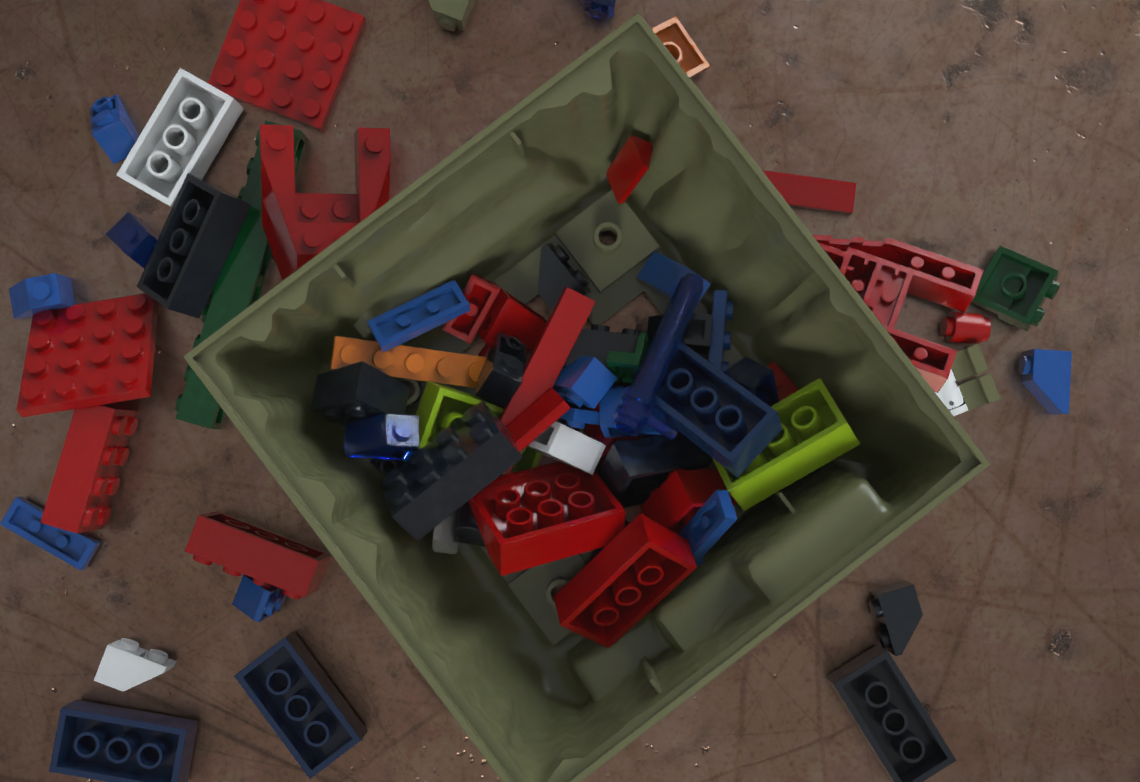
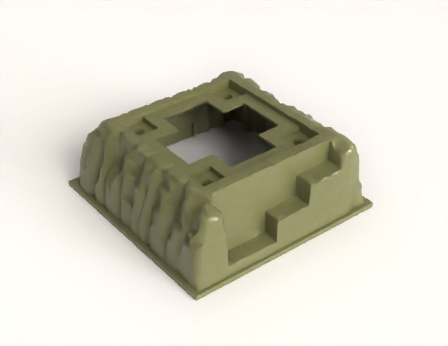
[183,12,991,782]

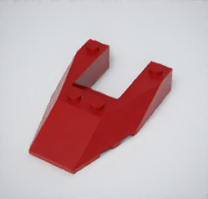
[259,124,391,280]
[813,235,983,393]

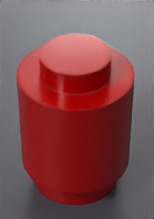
[940,311,991,344]

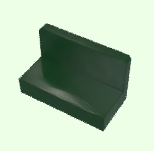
[606,332,656,390]

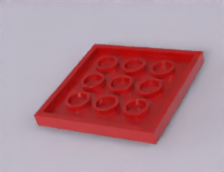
[208,0,366,132]
[16,293,159,417]

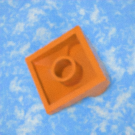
[652,16,710,79]

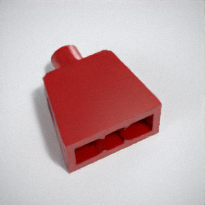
[477,287,547,357]

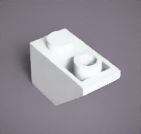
[528,421,606,475]
[94,638,177,692]

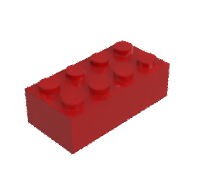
[40,403,138,533]
[185,511,332,599]
[554,513,697,649]

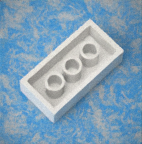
[116,68,244,207]

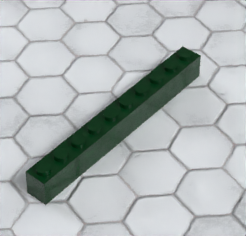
[175,120,308,429]

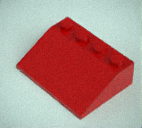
[469,461,625,576]

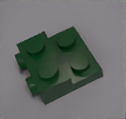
[971,245,1061,331]

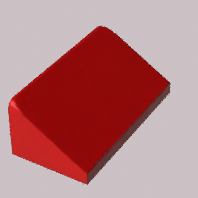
[606,135,653,204]
[442,274,500,344]

